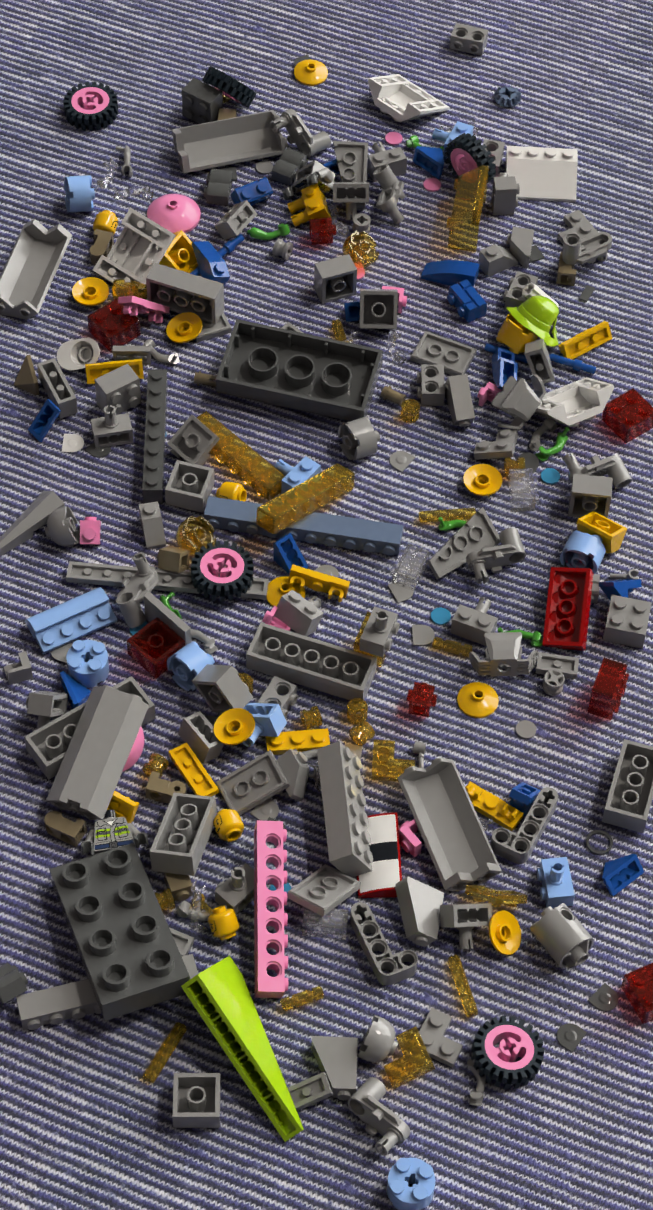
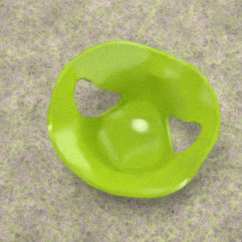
[506,295,559,346]

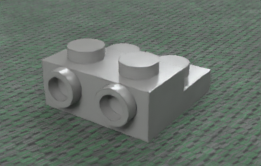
[167,414,220,466]

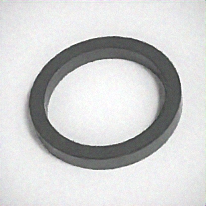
[586,830,613,855]

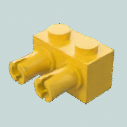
[287,184,332,228]

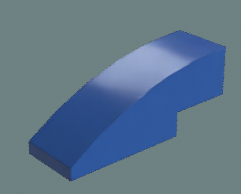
[421,260,480,287]
[492,347,518,390]

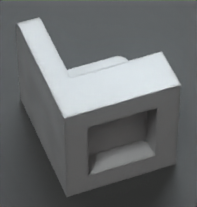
[4,651,33,685]

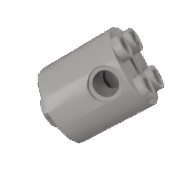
[530,903,595,968]

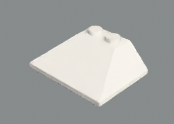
[368,74,449,122]
[93,207,176,297]
[535,377,614,427]

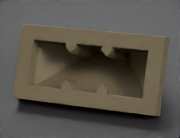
[14,355,40,395]

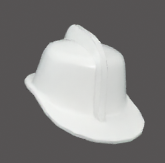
[57,338,100,370]

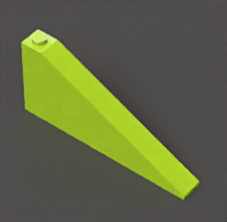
[181,955,304,1142]

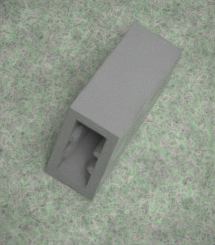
[444,374,475,427]
[395,876,444,946]
[311,1036,358,1100]

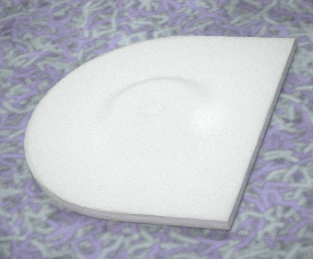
[62,433,84,453]

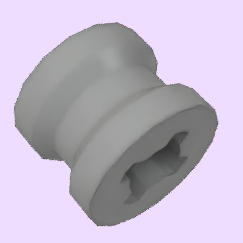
[353,213,371,236]
[272,238,293,260]
[543,670,565,696]

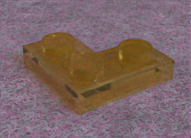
[371,739,415,782]
[465,885,528,907]
[384,1026,436,1089]

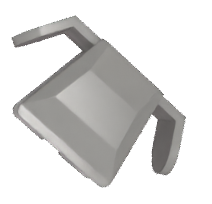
[492,374,546,430]
[469,632,539,677]

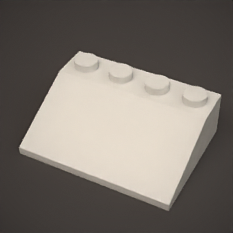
[505,146,578,202]

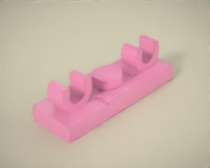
[118,296,170,324]

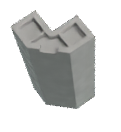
[172,110,288,173]
[0,219,72,320]
[46,685,149,820]
[397,757,502,892]

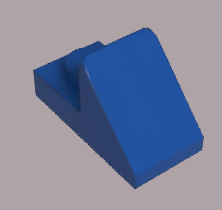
[599,579,642,601]
[509,782,541,816]

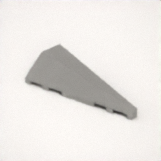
[0,490,65,556]

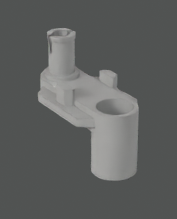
[270,109,331,157]
[373,164,406,224]
[562,232,612,265]
[562,453,632,489]
[466,528,526,584]
[116,552,159,628]
[348,1077,411,1156]

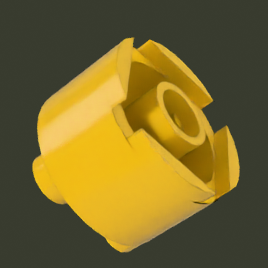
[496,313,538,354]

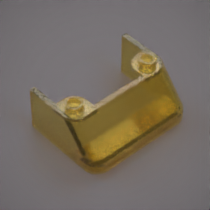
[446,165,489,252]

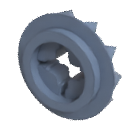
[494,85,521,107]

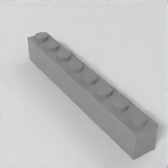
[16,954,198,1030]

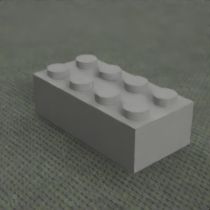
[146,263,225,325]
[602,739,653,833]
[149,793,217,876]

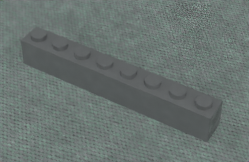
[142,369,168,504]

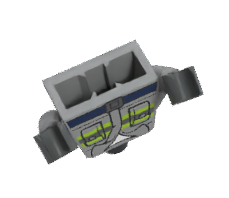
[283,160,335,200]
[81,810,149,855]

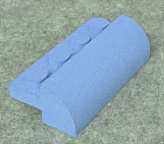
[25,587,117,654]

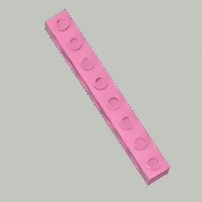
[254,820,288,998]

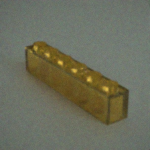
[197,411,285,501]
[256,463,355,534]

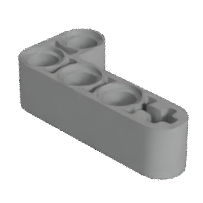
[490,787,558,864]
[350,902,418,986]

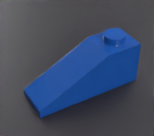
[191,241,230,286]

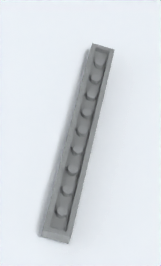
[66,561,269,600]

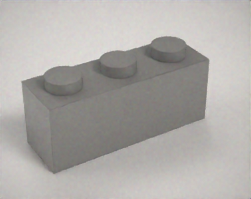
[37,358,78,419]

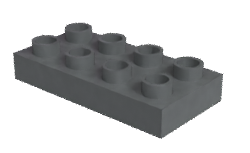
[216,319,383,421]
[49,843,190,1021]

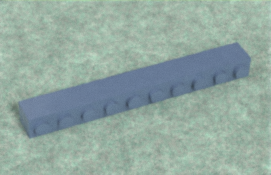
[204,496,403,556]

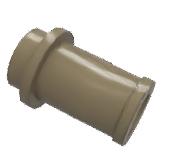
[194,371,217,387]
[380,386,406,406]

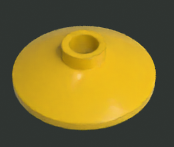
[294,59,328,86]
[72,277,109,306]
[166,312,202,343]
[463,464,502,496]
[267,576,305,607]
[457,682,499,718]
[213,708,255,745]
[489,910,521,955]

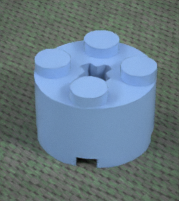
[64,175,95,212]
[560,530,606,574]
[66,640,109,688]
[167,641,215,691]
[387,1158,435,1210]

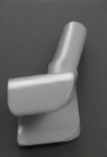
[610,569,639,579]
[413,741,426,768]

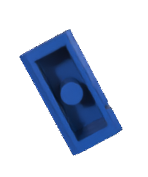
[230,177,273,206]
[447,279,487,323]

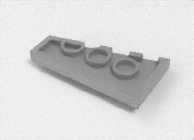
[333,141,368,210]
[427,507,501,579]

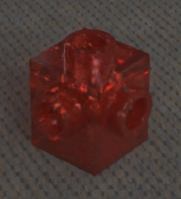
[309,217,336,245]
[407,682,438,718]

